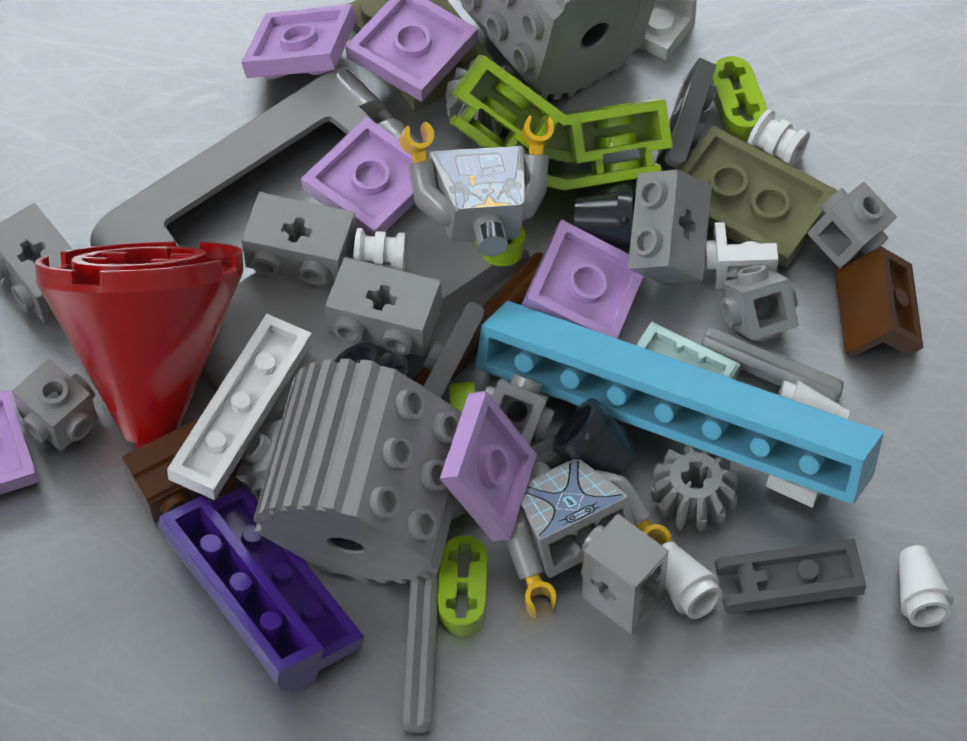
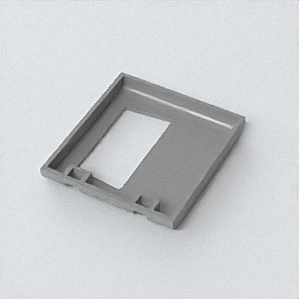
[90,67,530,424]

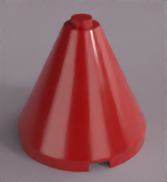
[35,241,244,449]

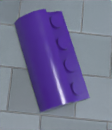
[158,486,364,691]

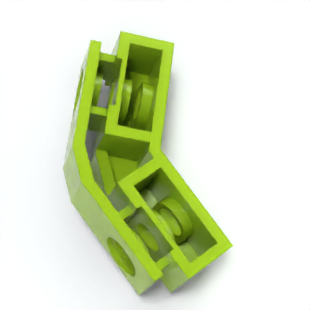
[448,55,673,190]

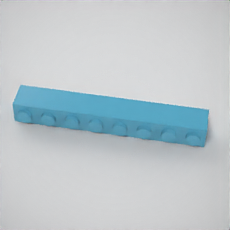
[475,301,884,505]

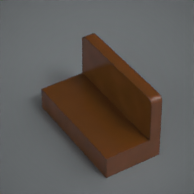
[836,246,924,356]

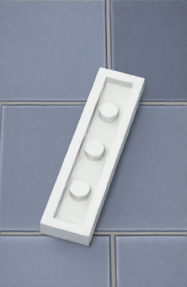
[167,314,312,500]

